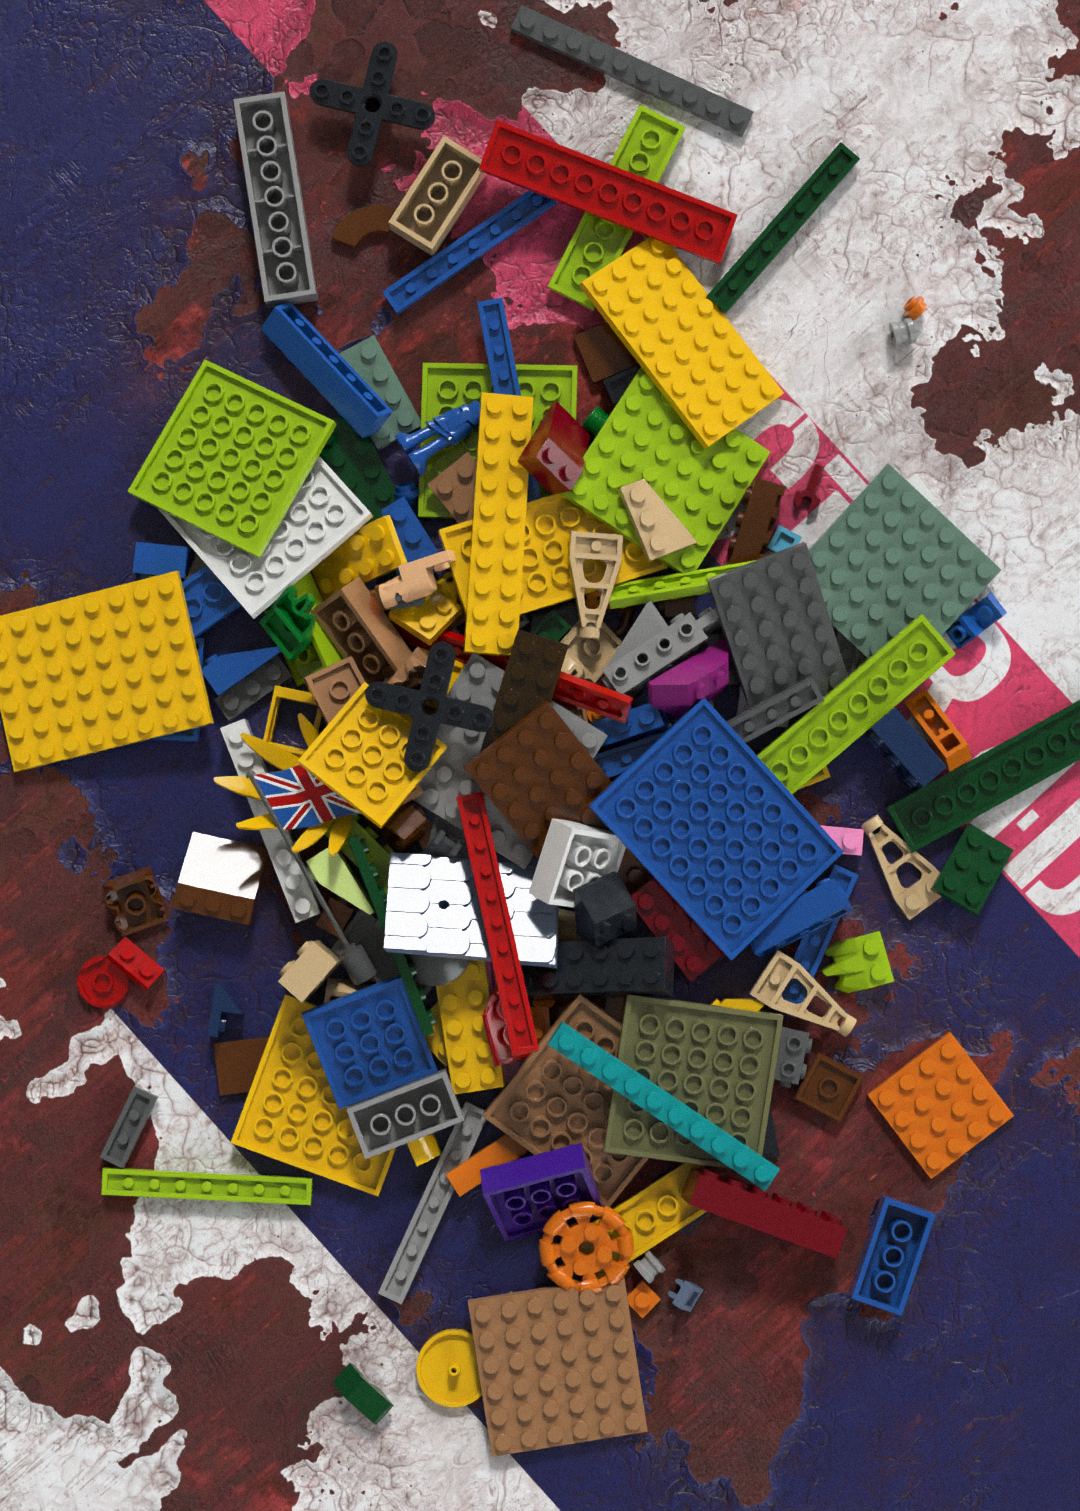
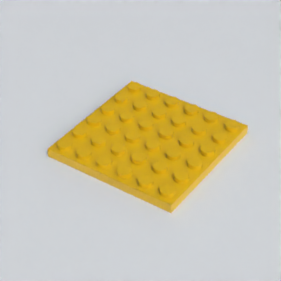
[230,994,432,1196]

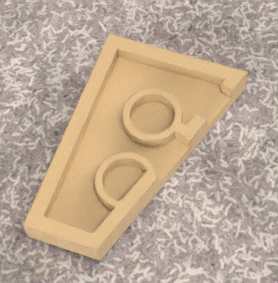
[618,479,697,562]

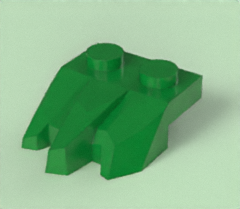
[259,585,316,661]

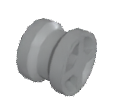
[889,317,916,348]
[633,1250,666,1284]

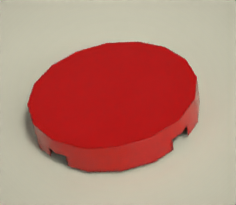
[77,956,130,1008]

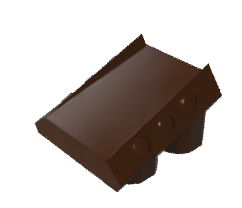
[102,867,170,937]

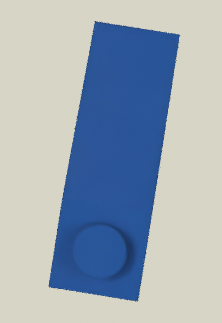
[202,646,282,696]

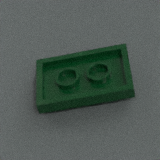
[930,823,1013,917]

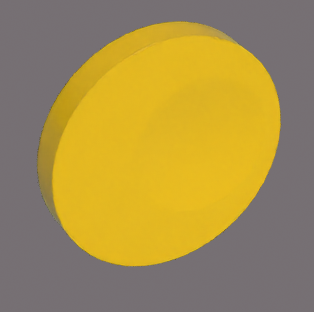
[416,1329,482,1407]

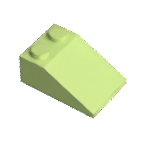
[306,847,376,915]

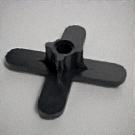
[309,42,435,167]
[365,642,495,772]

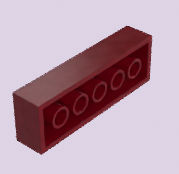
[681,1165,848,1259]

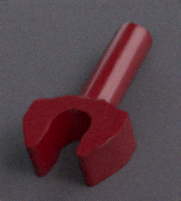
[794,464,824,513]

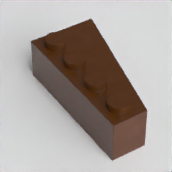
[722,478,786,566]

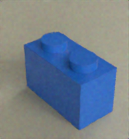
[133,542,191,580]

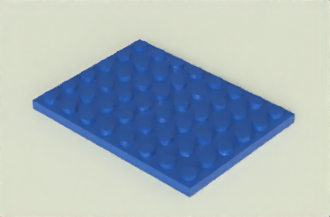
[588,698,844,961]

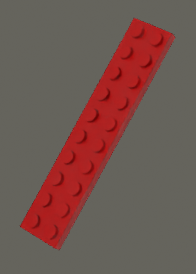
[478,120,738,265]

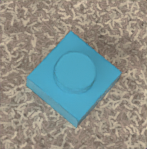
[767,525,802,553]

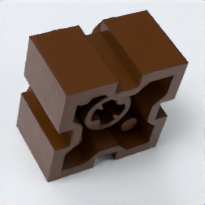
[365,800,426,853]

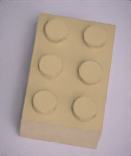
[278,940,341,1002]

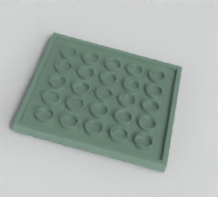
[808,463,1001,659]

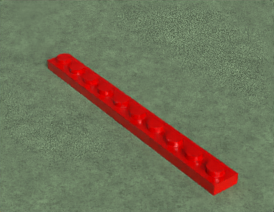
[387,610,633,724]
[456,792,539,1057]

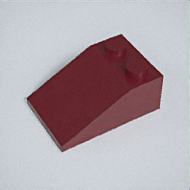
[517,401,590,495]

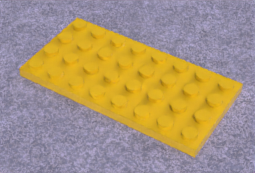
[580,238,784,450]
[438,494,668,616]

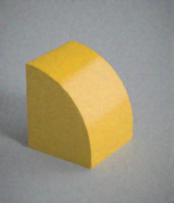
[407,1133,442,1166]

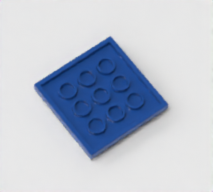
[302,975,438,1109]

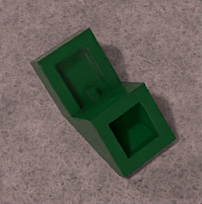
[333,1363,394,1425]

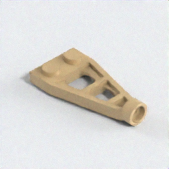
[568,531,623,639]
[861,814,942,920]
[749,950,857,1037]

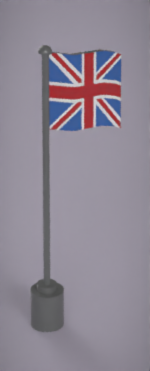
[246,765,377,985]

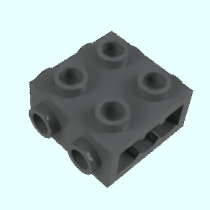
[774,1026,813,1088]

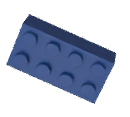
[848,1194,935,1316]

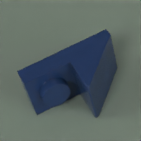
[207,983,245,1037]

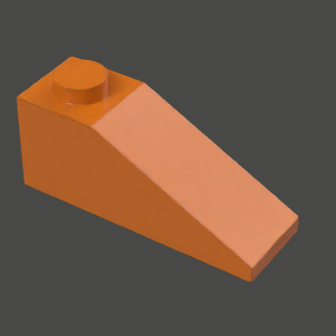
[904,689,972,772]

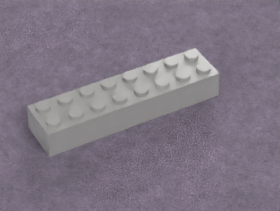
[233,91,318,308]

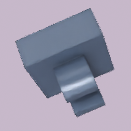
[668,1279,704,1312]

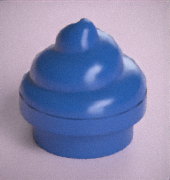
[394,481,419,509]

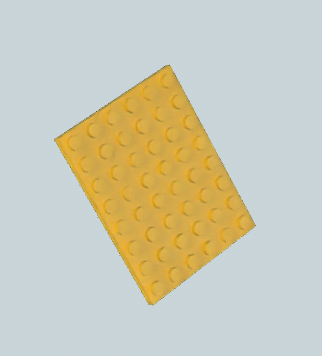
[0,571,214,772]

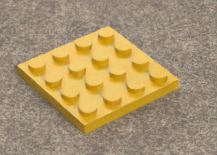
[298,682,448,828]

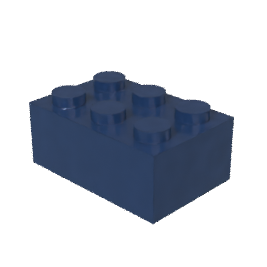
[866,707,947,789]

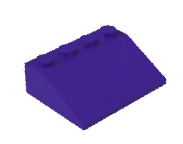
[480,1143,603,1241]

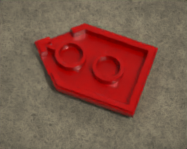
[482,984,531,1067]

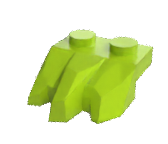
[820,931,894,993]

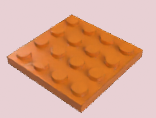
[866,1032,1014,1179]

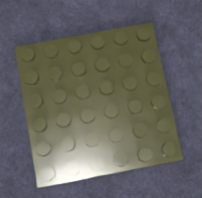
[603,994,783,1169]

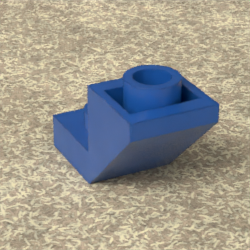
[945,592,1007,649]

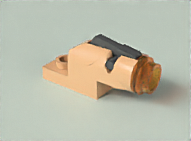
[370,550,456,611]

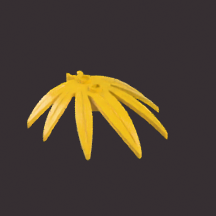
[214,713,352,856]

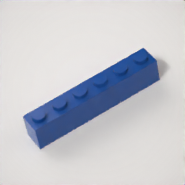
[261,302,393,438]

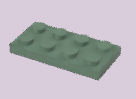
[339,335,421,451]

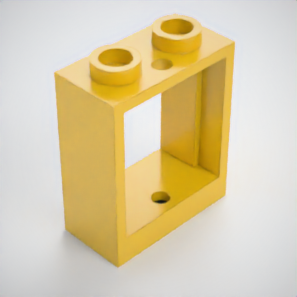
[263,685,324,758]

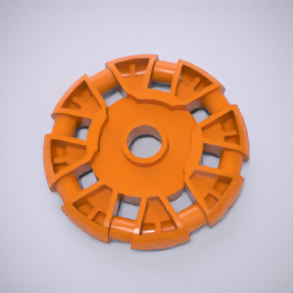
[539,1201,634,1294]

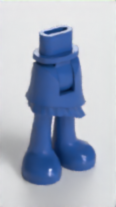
[395,400,480,477]

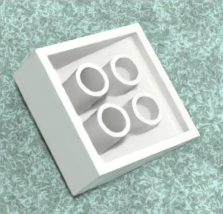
[528,818,626,907]

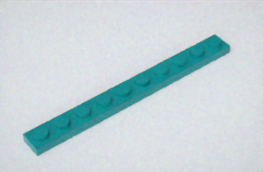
[547,1021,780,1191]

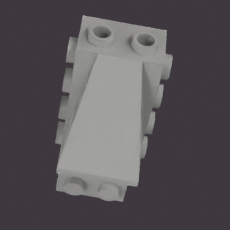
[602,601,722,697]

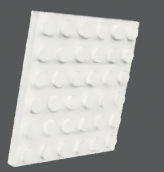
[159,456,373,619]

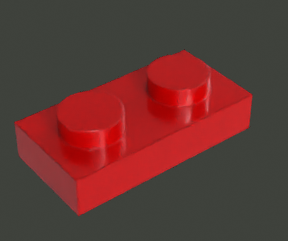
[107,937,165,991]

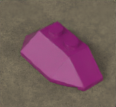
[648,638,730,719]

